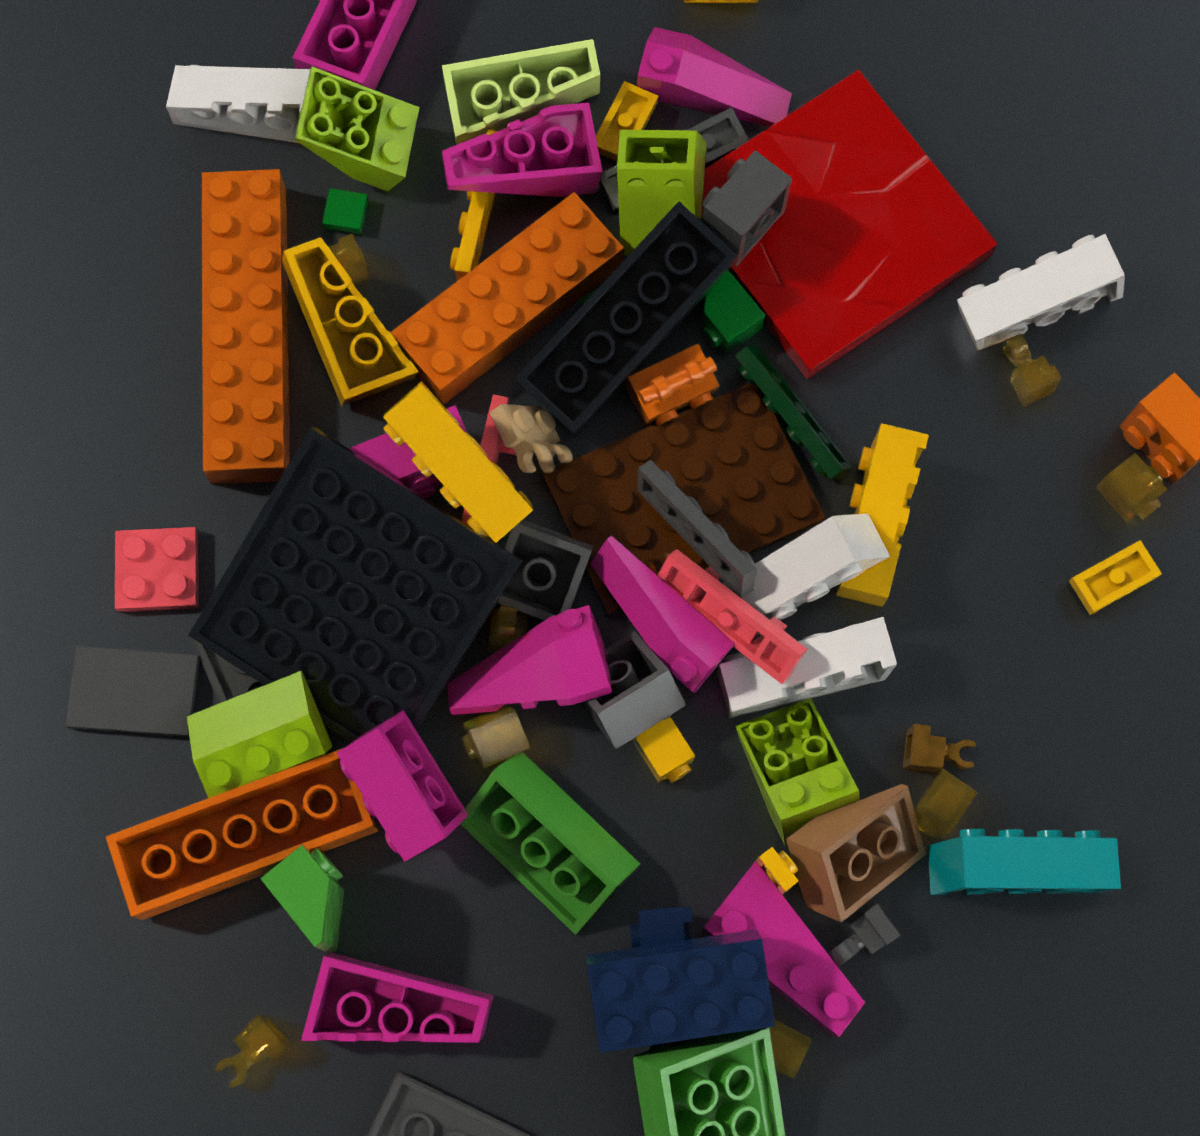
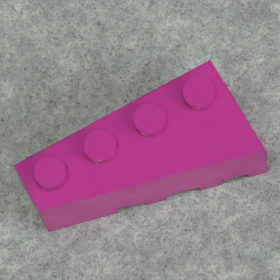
[701,861,865,1038]
[301,953,494,1043]

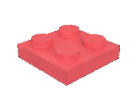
[115,527,199,612]

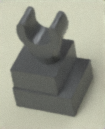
[828,904,900,966]

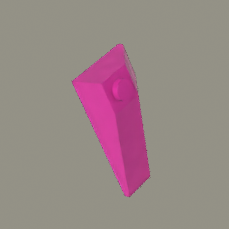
[637,27,792,127]
[442,102,603,197]
[590,535,735,694]
[447,605,612,715]

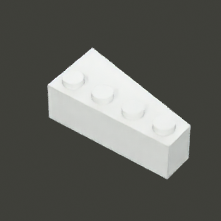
[166,65,321,143]
[723,514,890,636]
[717,617,897,718]

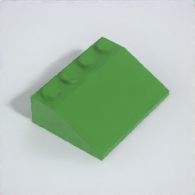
[632,1027,785,1136]

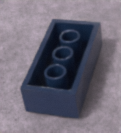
[586,929,775,1053]

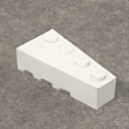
[957,234,1125,351]

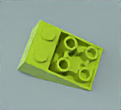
[295,67,420,191]
[617,130,707,256]
[735,698,860,847]

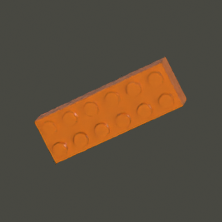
[391,192,624,405]
[105,748,379,920]

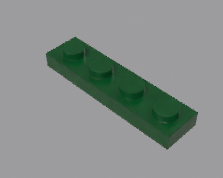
[735,346,854,479]

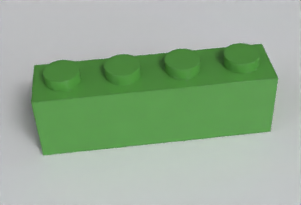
[460,750,641,935]

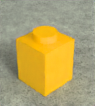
[633,717,695,783]

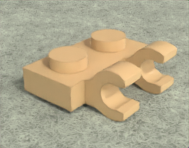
[489,404,573,473]

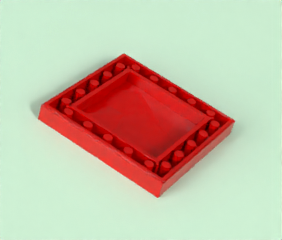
[701,69,998,380]

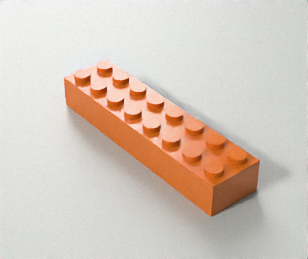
[202,169,290,484]

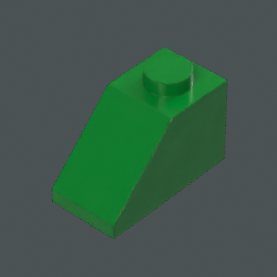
[701,271,765,355]

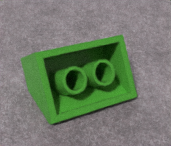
[260,845,344,954]

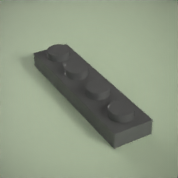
[599,107,749,212]
[637,460,756,598]

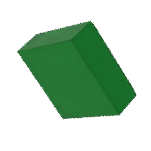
[322,188,369,235]

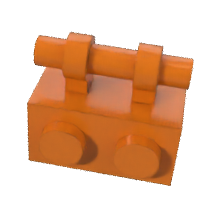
[624,344,720,427]

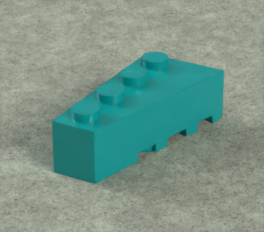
[928,829,1121,895]

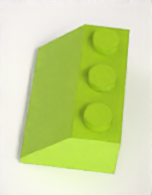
[187,670,333,798]

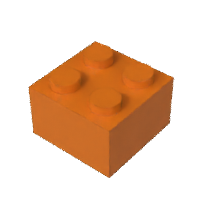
[1119,372,1200,484]

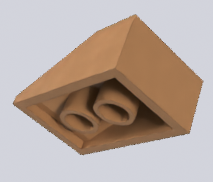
[786,784,926,922]

